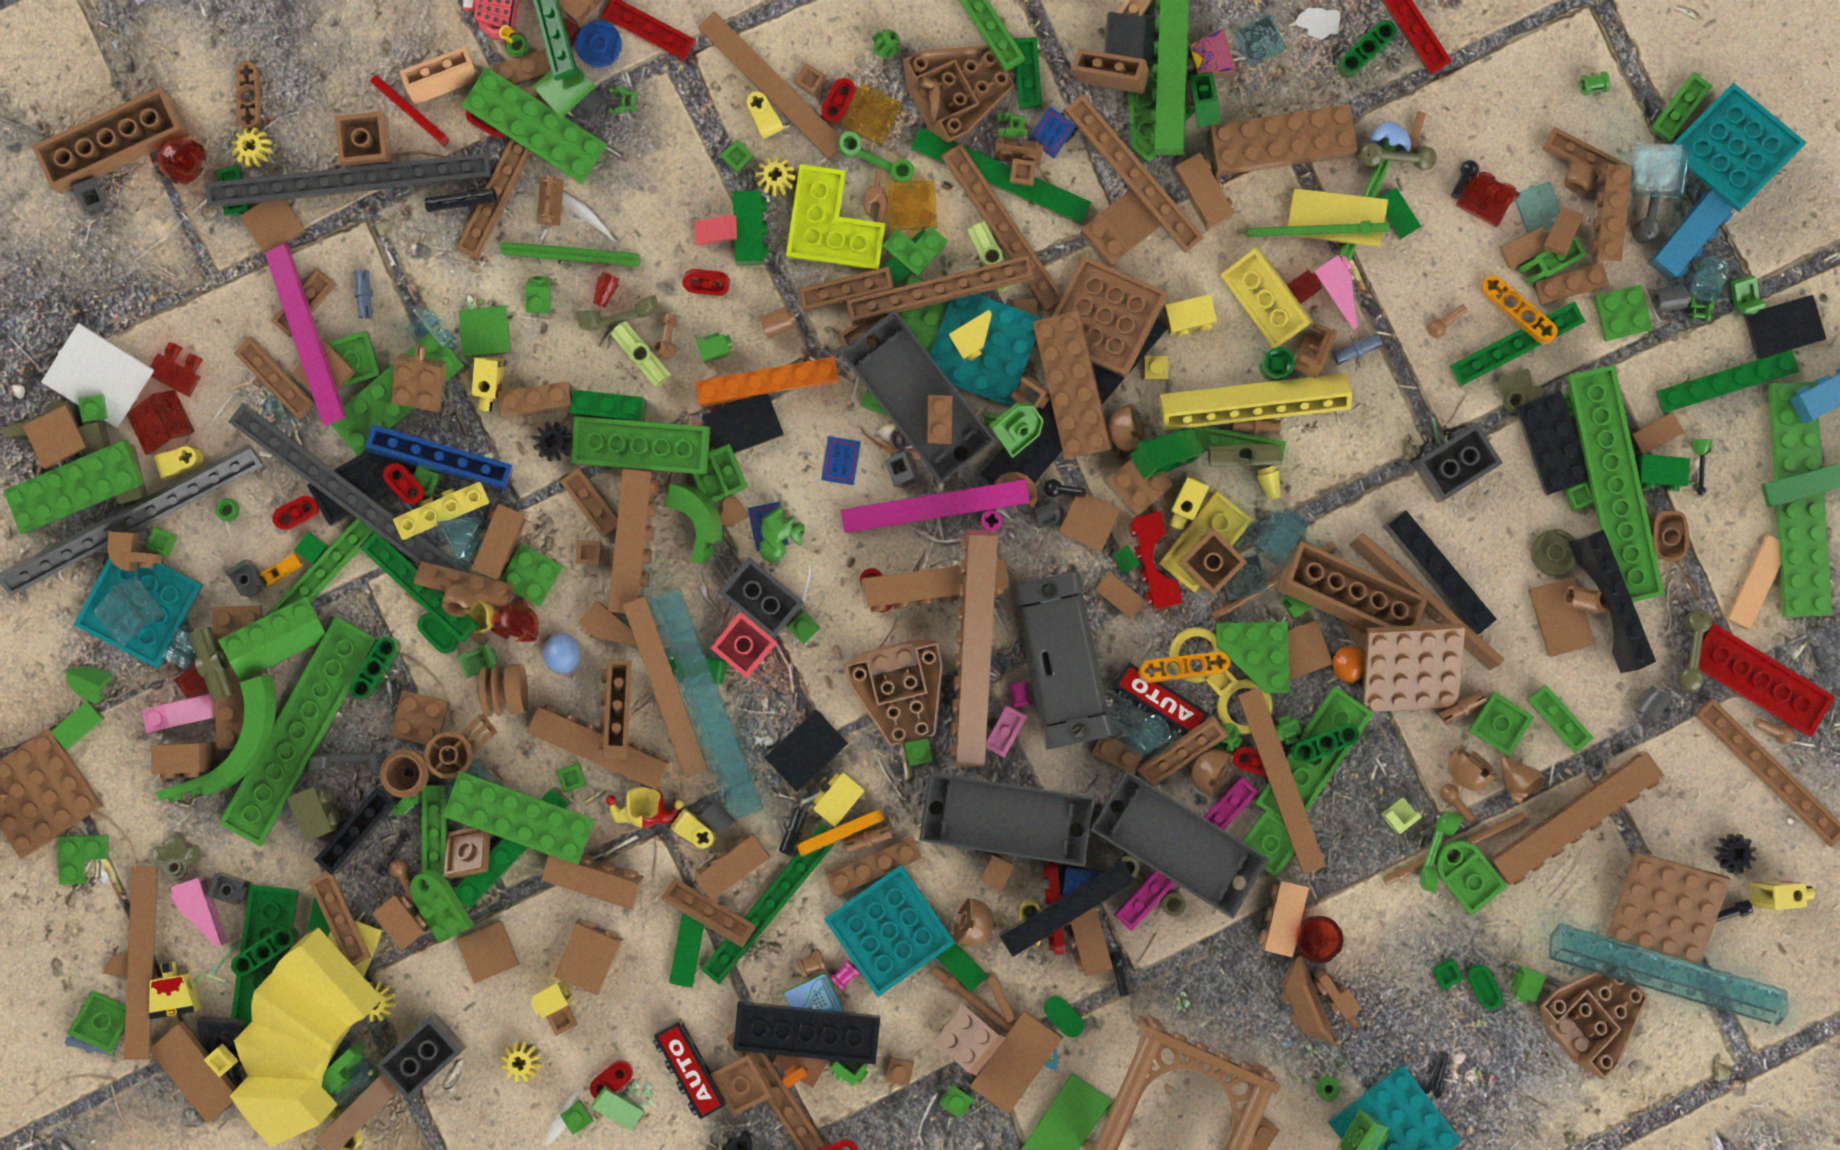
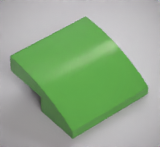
[532,65,596,118]
[692,444,748,503]

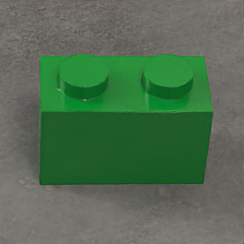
[1190,72,1221,127]
[1636,454,1690,492]

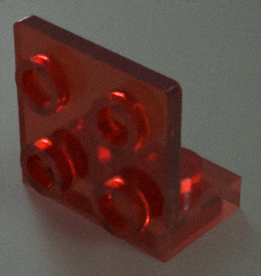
[1455,172,1521,227]
[127,390,195,455]

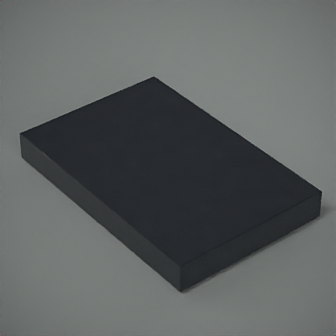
[1104,12,1159,67]
[1743,295,1827,359]
[702,394,784,454]
[765,709,848,792]

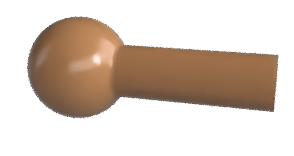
[1406,111,1427,153]
[1427,304,1469,338]
[1753,718,1795,744]
[1440,784,1476,824]
[388,858,413,901]

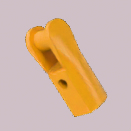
[259,552,304,588]

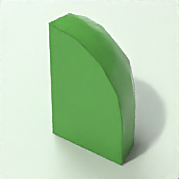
[1279,595,1313,619]
[66,666,113,704]

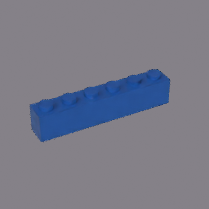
[366,424,513,491]

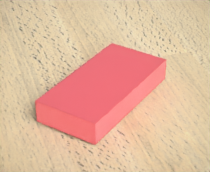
[695,215,737,245]

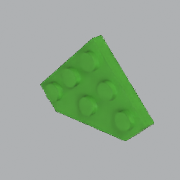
[1127,71,1195,165]
[1216,622,1290,693]

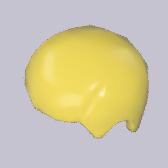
[468,600,497,633]

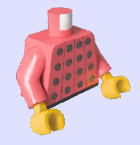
[463,0,520,43]

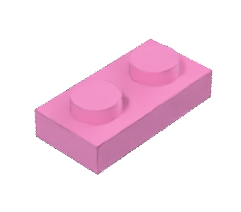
[986,705,1027,758]

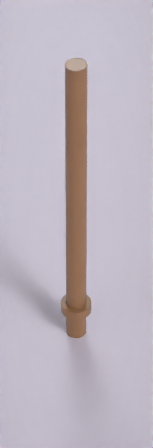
[1382,812,1527,886]

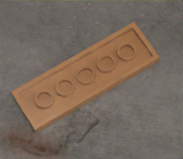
[1033,310,1112,460]
[211,605,264,749]

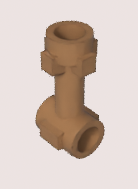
[653,313,678,359]

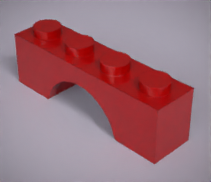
[1129,511,1183,610]

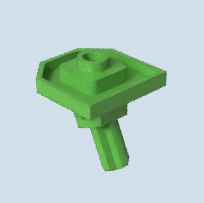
[984,403,1044,458]

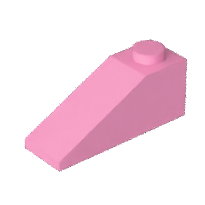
[1314,254,1358,330]
[141,694,215,733]
[171,876,228,947]

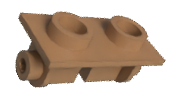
[994,137,1043,166]
[537,175,564,226]

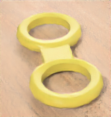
[1169,627,1273,735]

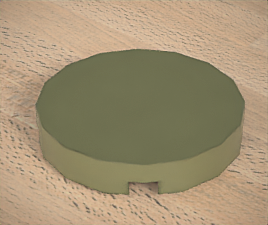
[1531,529,1577,576]

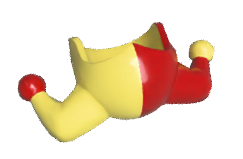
[606,787,684,828]

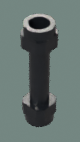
[1716,899,1753,922]

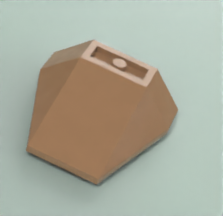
[903,46,1015,142]
[845,640,943,746]
[1540,962,1648,1080]

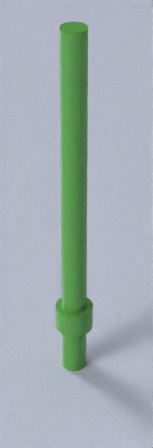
[1247,221,1390,237]

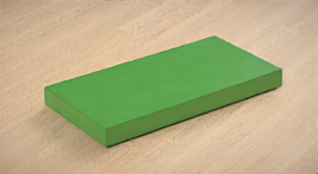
[1021,1073,1112,1150]

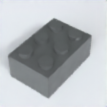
[1412,423,1503,503]
[719,557,805,639]
[376,1012,467,1101]

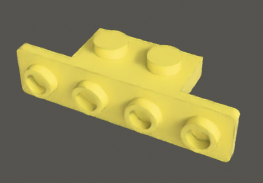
[393,482,490,540]

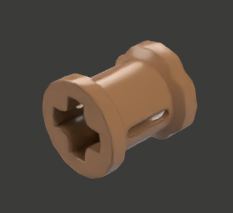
[797,950,827,979]

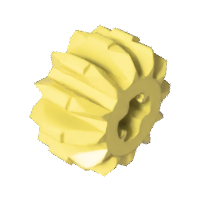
[231,127,273,168]
[756,156,796,197]
[368,981,397,1022]
[500,1041,541,1082]

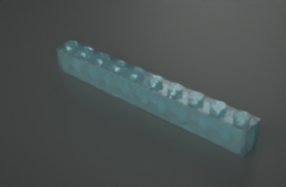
[649,586,764,820]
[1549,923,1788,1026]

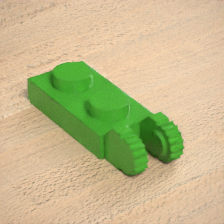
[1518,235,1587,286]

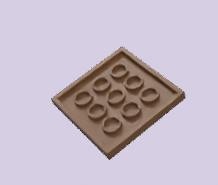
[1052,256,1168,378]
[1362,623,1465,712]
[0,728,103,860]
[1606,851,1731,966]

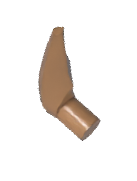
[919,77,941,122]

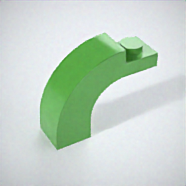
[666,482,722,564]

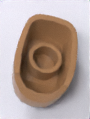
[1653,511,1689,562]

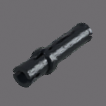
[425,188,497,212]

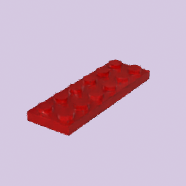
[1687,623,1835,737]

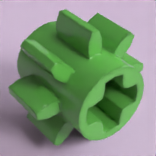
[872,29,901,59]
[1274,715,1302,745]
[1215,723,1243,752]

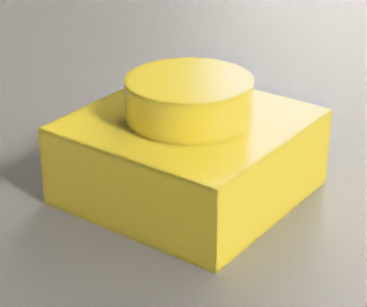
[1144,356,1168,380]
[204,1043,238,1078]

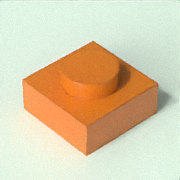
[782,1063,809,1089]

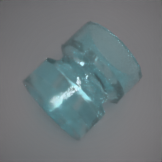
[1690,257,1730,302]
[162,627,196,670]
[1126,715,1171,756]

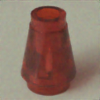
[592,271,620,308]

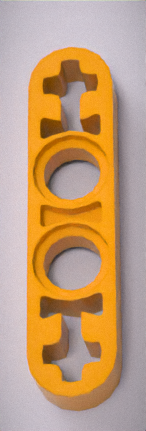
[1481,275,1558,345]
[1138,652,1230,683]
[796,809,885,856]

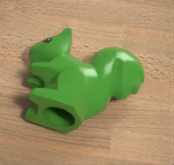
[759,505,805,562]

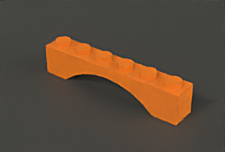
[695,356,840,408]

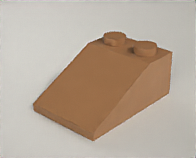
[1080,190,1161,268]

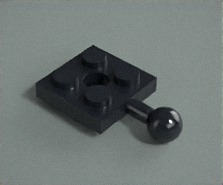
[196,1017,245,1088]

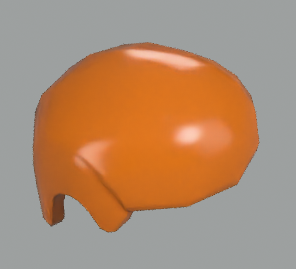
[1332,646,1366,684]

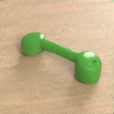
[837,131,915,184]
[1419,811,1463,893]

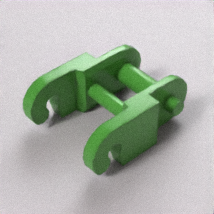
[608,88,639,114]
[996,112,1027,139]
[1687,290,1715,322]
[393,792,422,816]

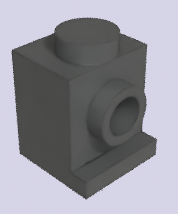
[72,177,107,217]
[884,450,922,489]
[225,559,266,598]
[207,872,249,905]

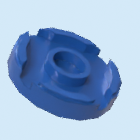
[575,20,622,68]

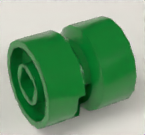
[1259,347,1295,381]

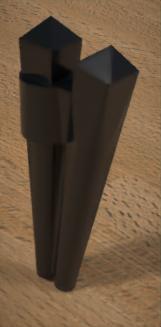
[1423,1052,1449,1099]

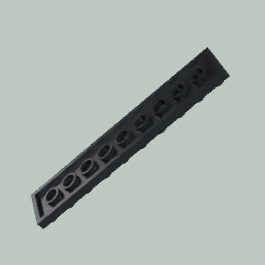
[980,319,1168,485]

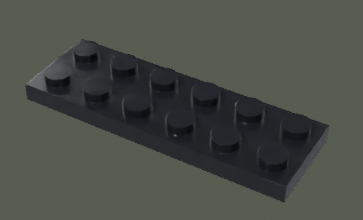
[733,1001,881,1065]

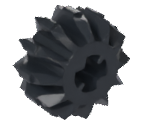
[533,422,573,462]
[1714,834,1757,874]

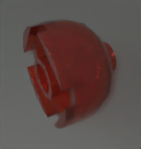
[157,136,207,185]
[491,601,540,642]
[1295,915,1344,964]

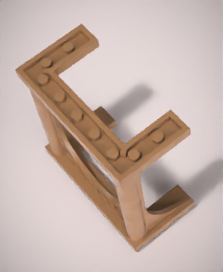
[1083,1014,1280,1150]

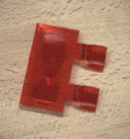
[150,342,203,397]

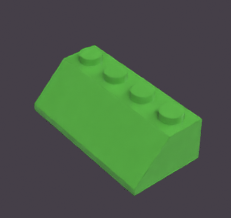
[218,596,325,682]

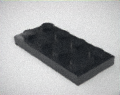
[1515,390,1589,495]
[307,451,407,526]

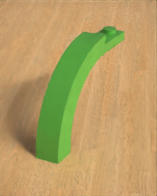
[156,674,276,803]

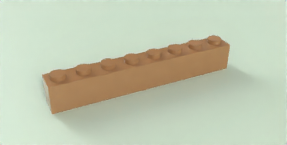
[1488,751,1664,885]

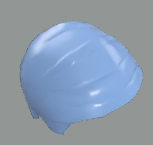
[1369,121,1411,152]
[542,633,581,674]

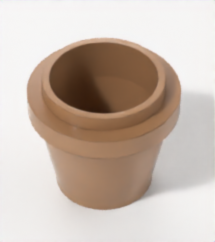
[380,749,429,797]

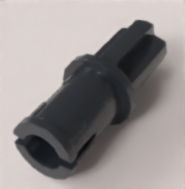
[779,808,809,855]

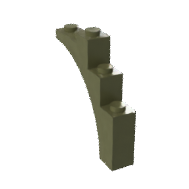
[1,399,148,506]

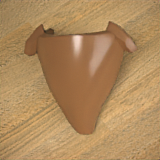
[1500,755,1544,804]

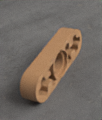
[236,61,262,131]

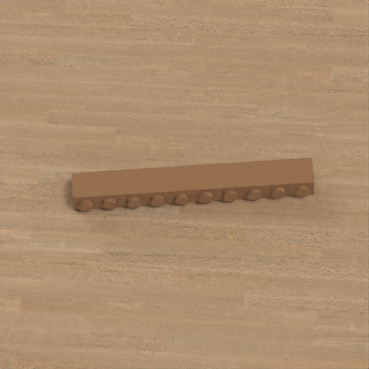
[950,530,998,767]

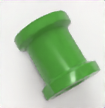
[1580,71,1610,96]

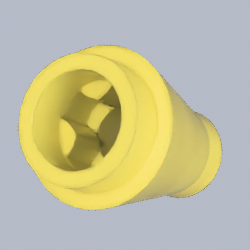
[1256,465,1281,500]

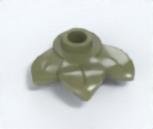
[1498,369,1545,413]
[152,833,200,881]

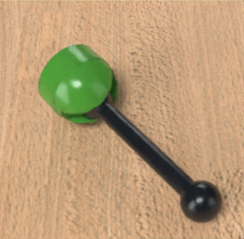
[1693,439,1713,496]

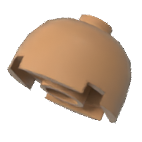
[1107,403,1147,452]
[424,731,472,779]
[1448,745,1497,791]
[1189,748,1234,797]
[953,898,996,947]

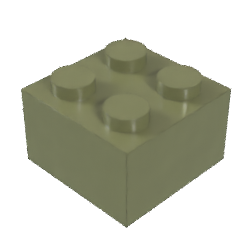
[287,784,344,842]

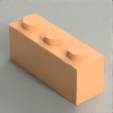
[399,46,479,105]
[1259,879,1309,957]

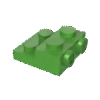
[322,1041,367,1095]

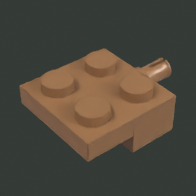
[392,344,447,412]
[1311,968,1362,1030]

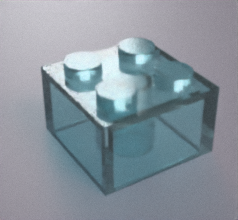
[1630,143,1689,198]
[1253,508,1310,565]

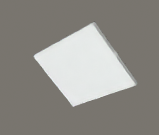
[41,323,155,428]

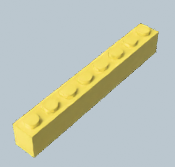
[1160,373,1352,431]

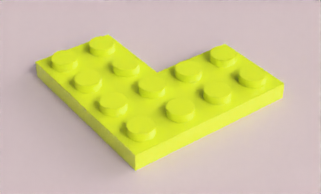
[786,164,886,270]

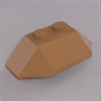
[1280,953,1339,1046]

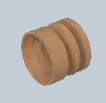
[478,664,529,717]

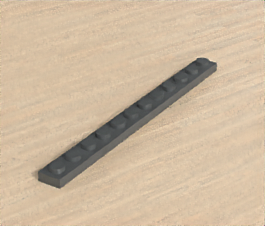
[205,153,491,208]
[228,403,473,574]
[0,444,263,596]

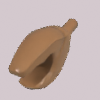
[864,170,888,223]

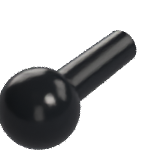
[1451,160,1479,200]
[1044,479,1086,498]
[1109,951,1129,997]

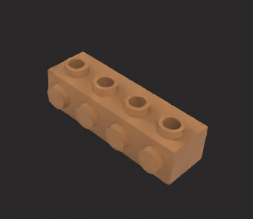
[1590,164,1632,261]
[598,659,632,760]
[541,854,644,910]

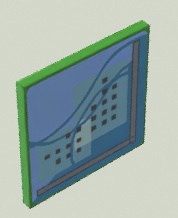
[782,972,844,1012]

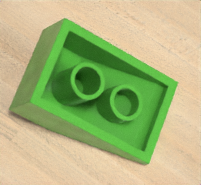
[1336,1108,1390,1150]

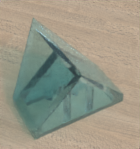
[437,517,487,569]

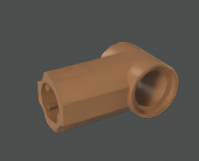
[1564,586,1609,615]

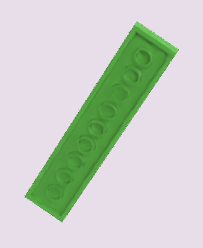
[1566,365,1665,602]
[1768,381,1832,618]
[219,616,378,846]

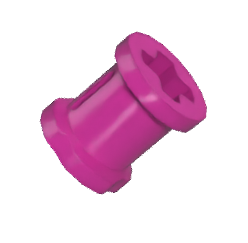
[980,510,1002,531]
[1008,681,1032,708]
[829,959,861,991]

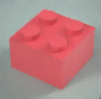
[710,611,778,678]

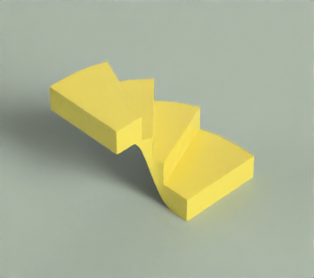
[230,928,382,1147]

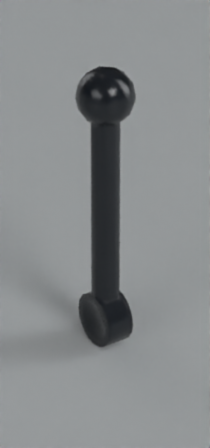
[378,833,411,876]

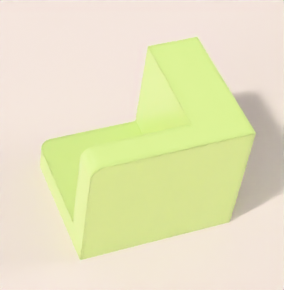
[1380,798,1422,834]

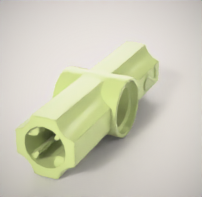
[967,221,1017,294]
[610,321,671,388]

